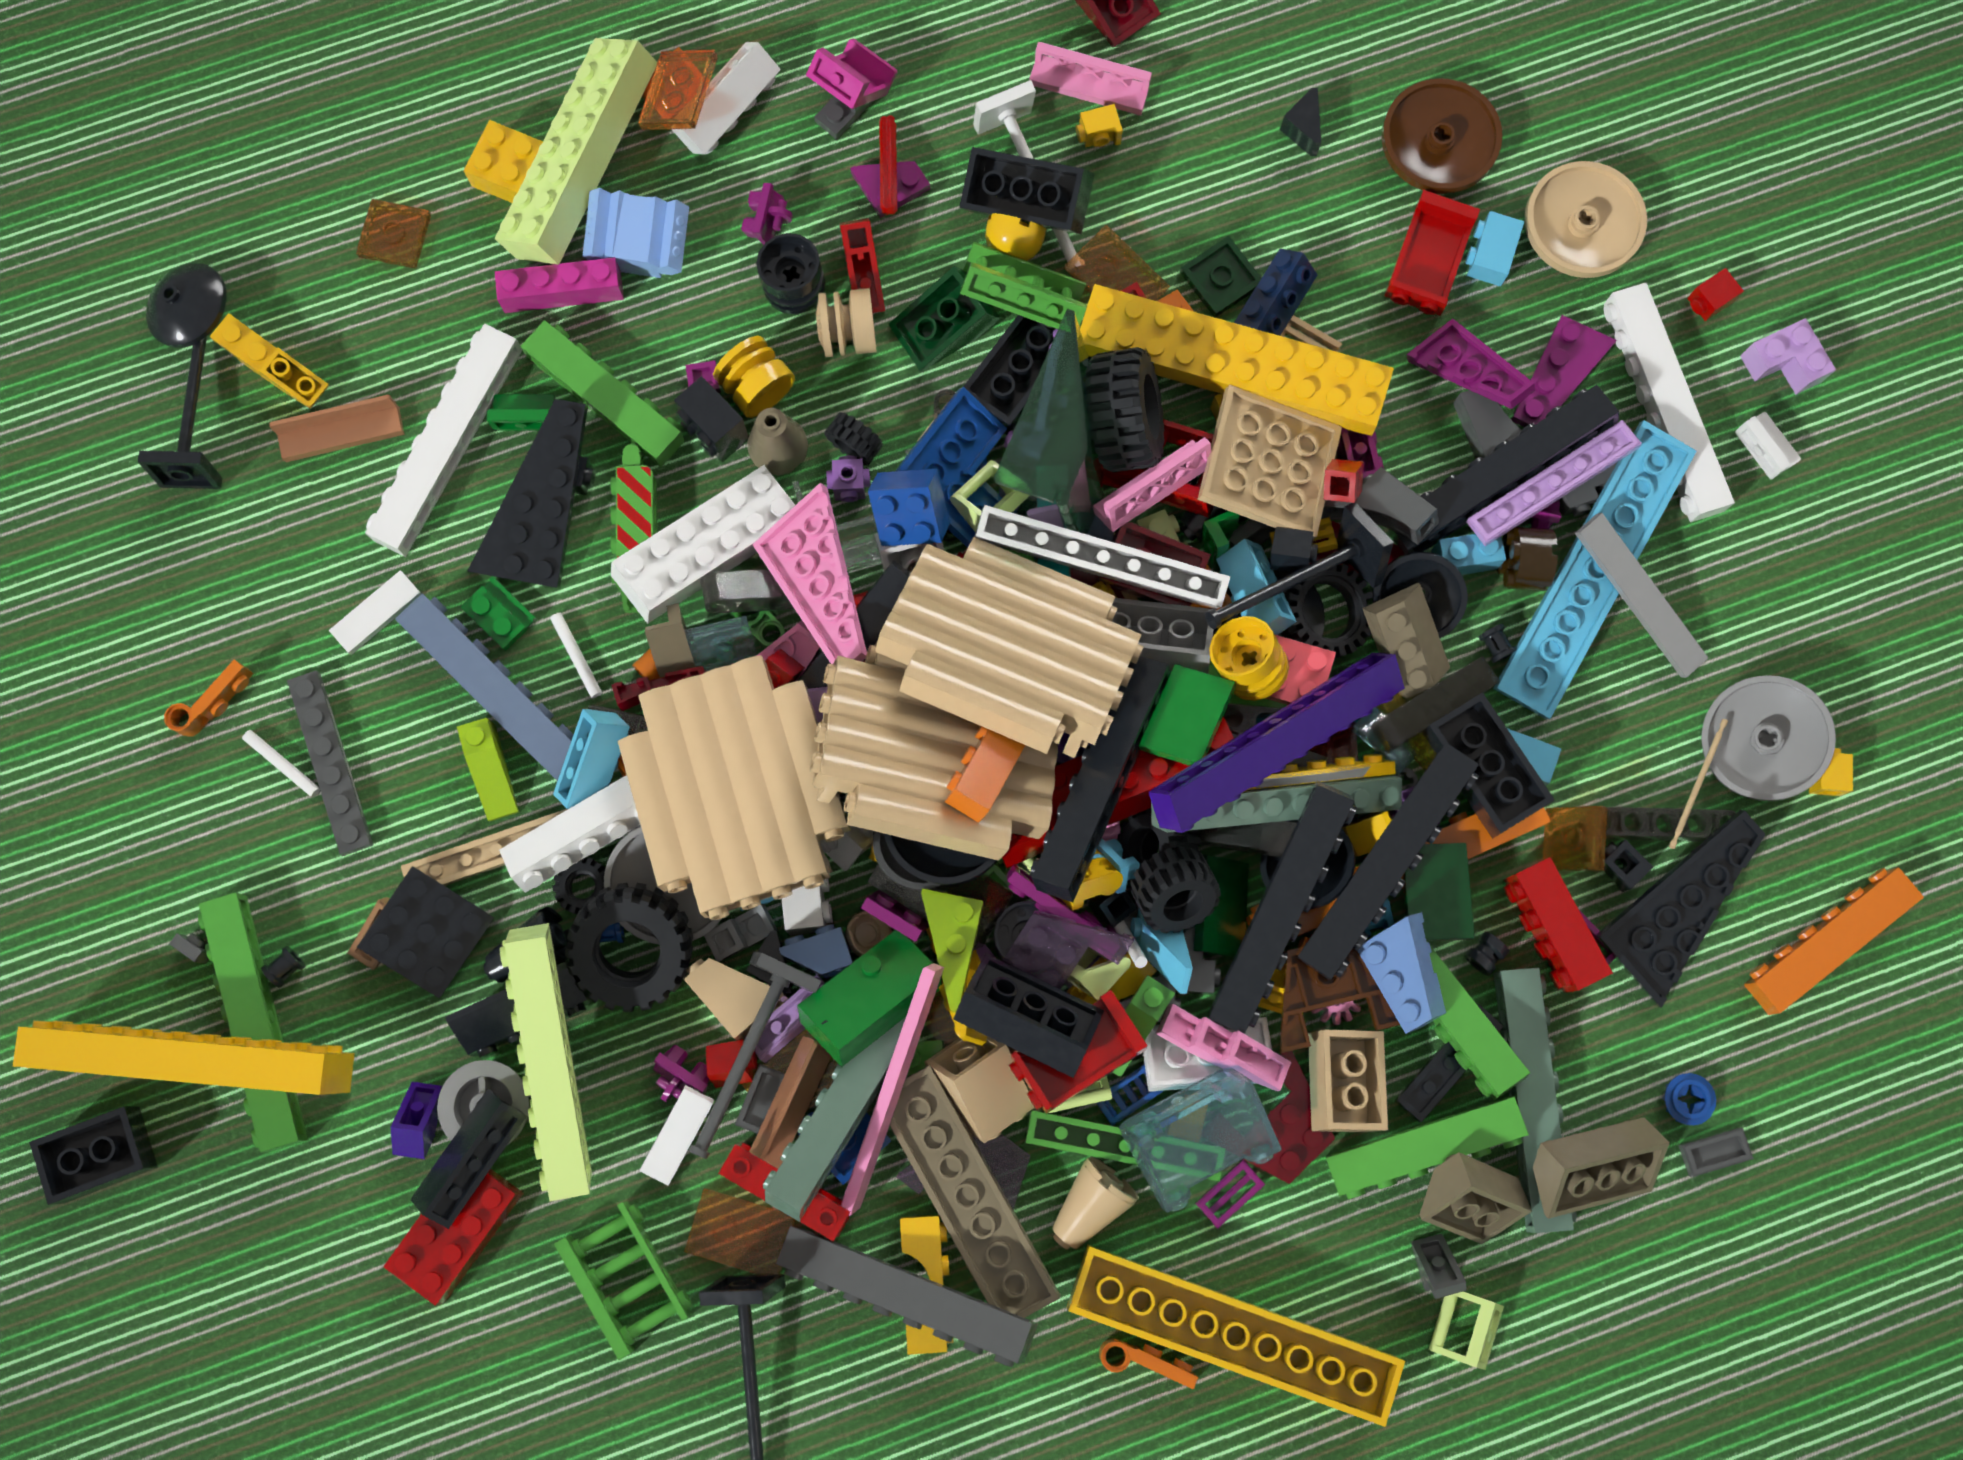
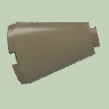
[747,408,808,476]

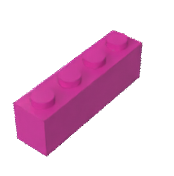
[495,257,624,313]

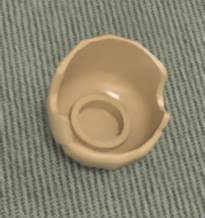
[845,911,893,957]

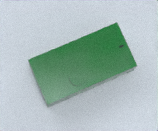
[797,930,941,1067]

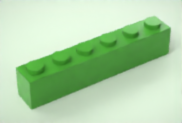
[520,320,685,468]
[1426,941,1530,1101]
[1326,1096,1529,1199]
[1025,1110,1225,1182]

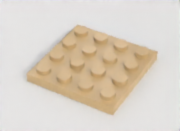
[1197,385,1342,540]

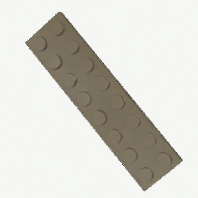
[875,1065,1061,1318]

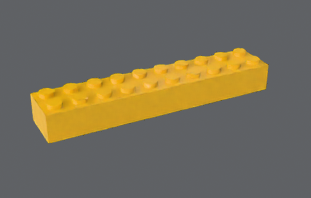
[1076,284,1394,436]
[13,1021,355,1095]
[1066,1244,1405,1427]

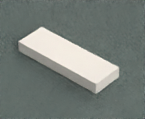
[329,570,422,655]
[640,1085,714,1186]

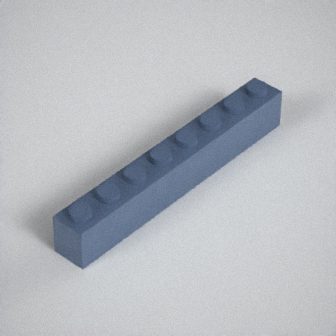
[395,593,574,781]

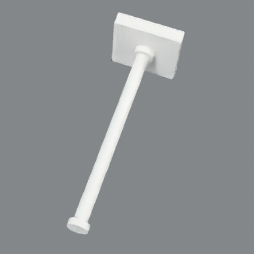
[973,80,1085,273]

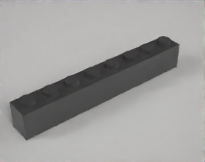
[776,1226,1038,1367]

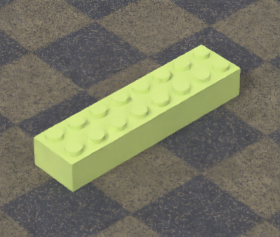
[495,38,658,265]
[500,923,592,1202]

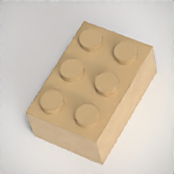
[1308,1030,1388,1132]

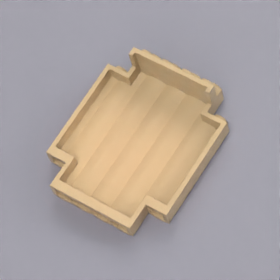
[875,537,1144,758]
[810,640,1058,861]
[618,655,851,920]

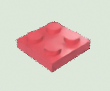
[1265,635,1336,705]

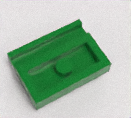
[461,576,537,651]

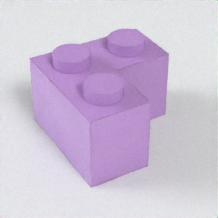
[1740,318,1836,395]

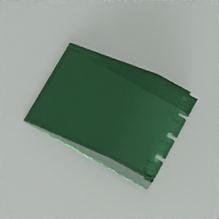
[994,309,1104,535]

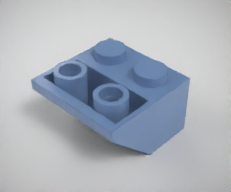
[779,924,854,979]

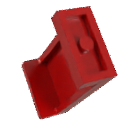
[1384,190,1480,316]
[1009,990,1148,1114]

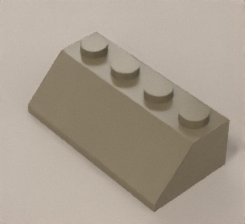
[1533,1117,1670,1219]

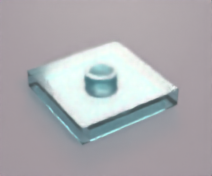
[685,616,758,672]

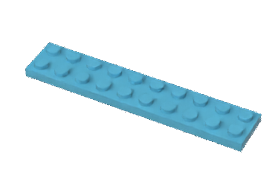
[1493,420,1697,719]

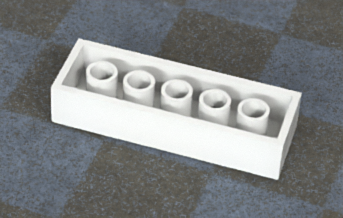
[611,465,795,624]

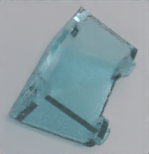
[1119,1068,1282,1213]

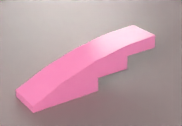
[1156,1004,1291,1091]

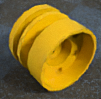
[713,335,795,418]
[1209,616,1289,701]

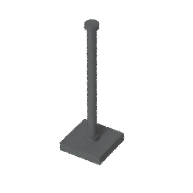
[689,952,821,1159]

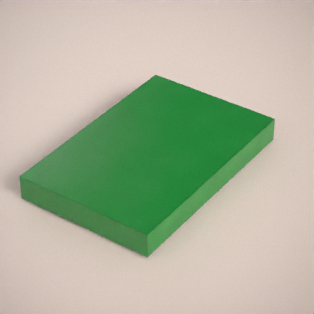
[1139,664,1236,766]

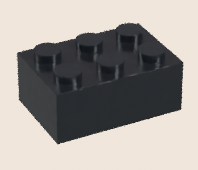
[29,1106,158,1205]

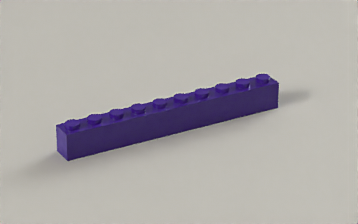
[1148,653,1405,833]

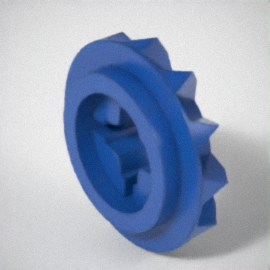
[1662,1073,1716,1125]

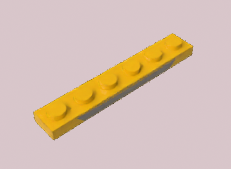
[1247,754,1396,790]

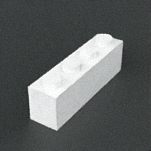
[670,42,781,155]

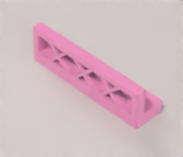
[1029,42,1152,116]
[1093,437,1211,532]

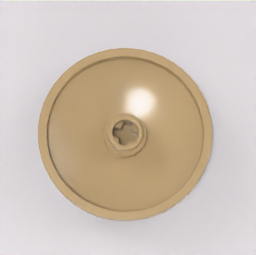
[1525,161,1647,278]

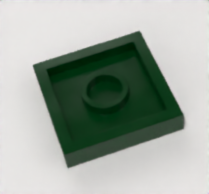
[1180,236,1261,318]

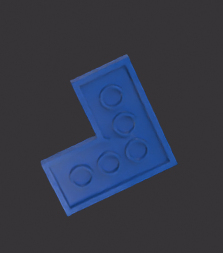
[895,387,1019,548]

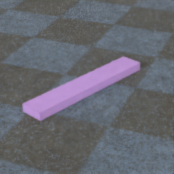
[1467,420,1642,546]

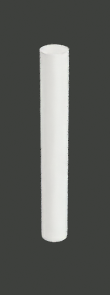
[550,613,603,698]
[242,730,320,798]
[1114,920,1147,968]

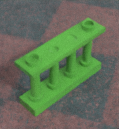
[960,241,1087,336]
[554,1201,693,1360]

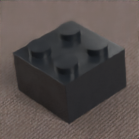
[674,376,749,463]

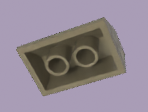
[1362,583,1450,699]
[1420,1152,1532,1244]

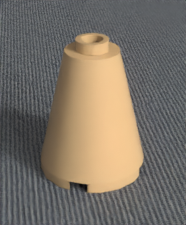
[1052,1156,1139,1249]

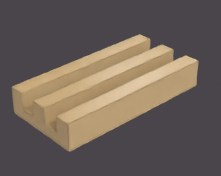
[1281,315,1342,352]

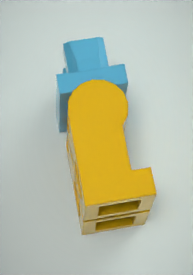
[1042,838,1140,911]

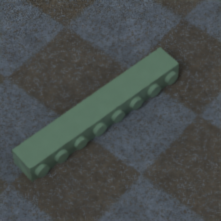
[1151,775,1402,833]
[1493,968,1577,1233]
[763,1004,932,1222]

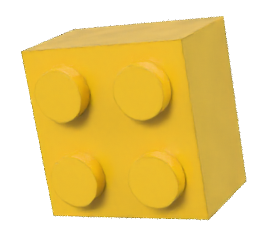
[464,120,543,203]

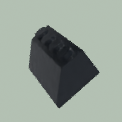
[953,953,1104,1078]
[445,961,593,1059]

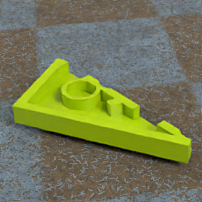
[921,888,984,1013]

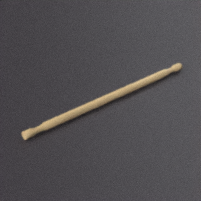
[1669,719,1728,849]

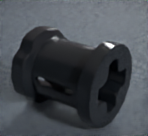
[1478,623,1517,664]
[261,946,305,988]

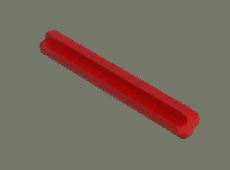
[879,115,897,215]

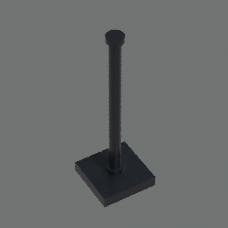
[138,336,223,489]
[1205,502,1394,629]
[699,1274,786,1460]

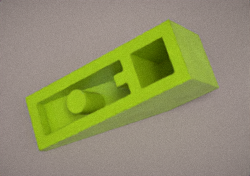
[457,718,519,822]

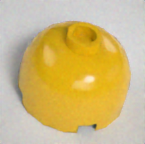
[985,213,1047,261]

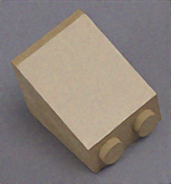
[684,958,789,1040]
[924,1036,1035,1143]

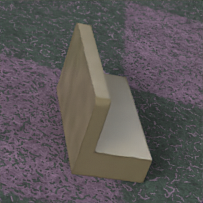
[645,603,696,677]

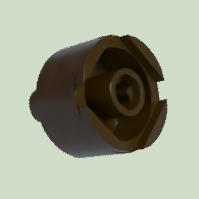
[1497,527,1558,591]

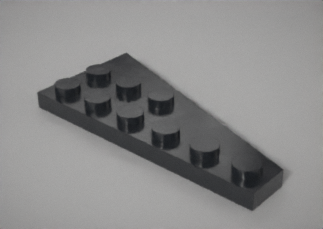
[468,399,588,588]
[1596,810,1766,1008]

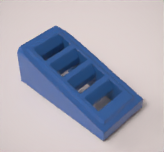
[1097,1064,1165,1126]

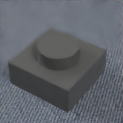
[169,933,209,964]

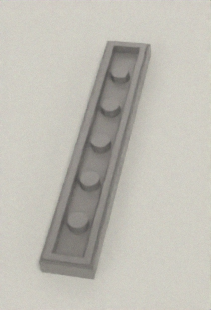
[1575,513,1708,678]

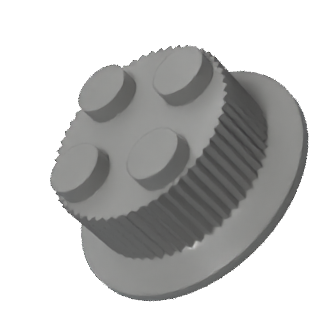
[437,1060,529,1145]

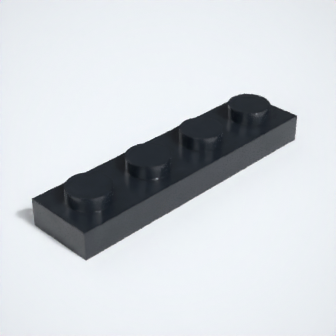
[1394,1004,1504,1122]

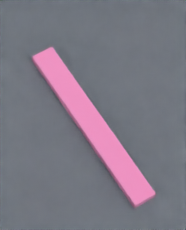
[841,963,944,1216]

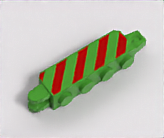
[610,443,657,613]

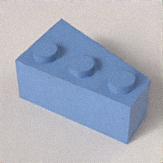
[1358,912,1446,1034]

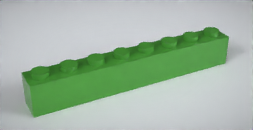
[198,892,308,1153]

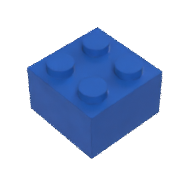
[868,469,950,546]

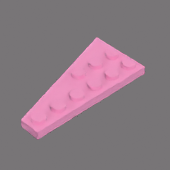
[752,483,867,664]

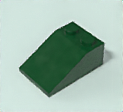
[888,266,1001,372]

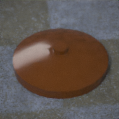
[1381,78,1502,194]

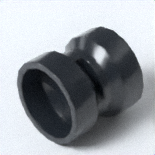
[1464,931,1510,976]

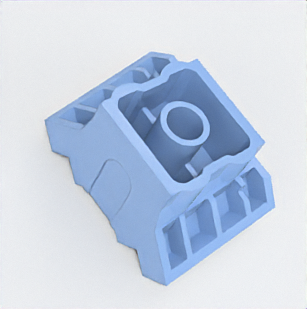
[582,187,689,278]

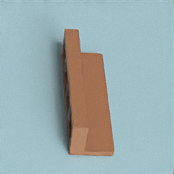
[269,395,405,462]
[749,1036,831,1169]

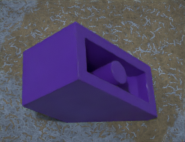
[390,1081,443,1160]

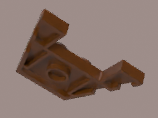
[1280,947,1400,1053]

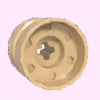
[816,288,877,357]

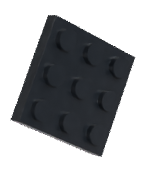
[357,866,494,999]

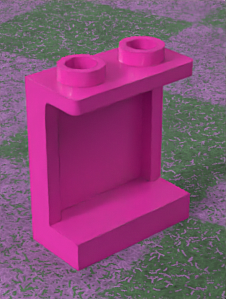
[806,38,897,109]

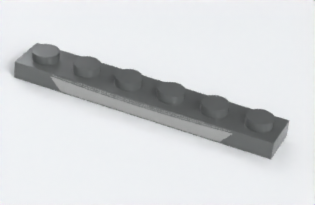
[287,670,374,856]

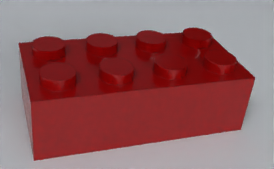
[1503,857,1613,993]
[383,1169,524,1306]

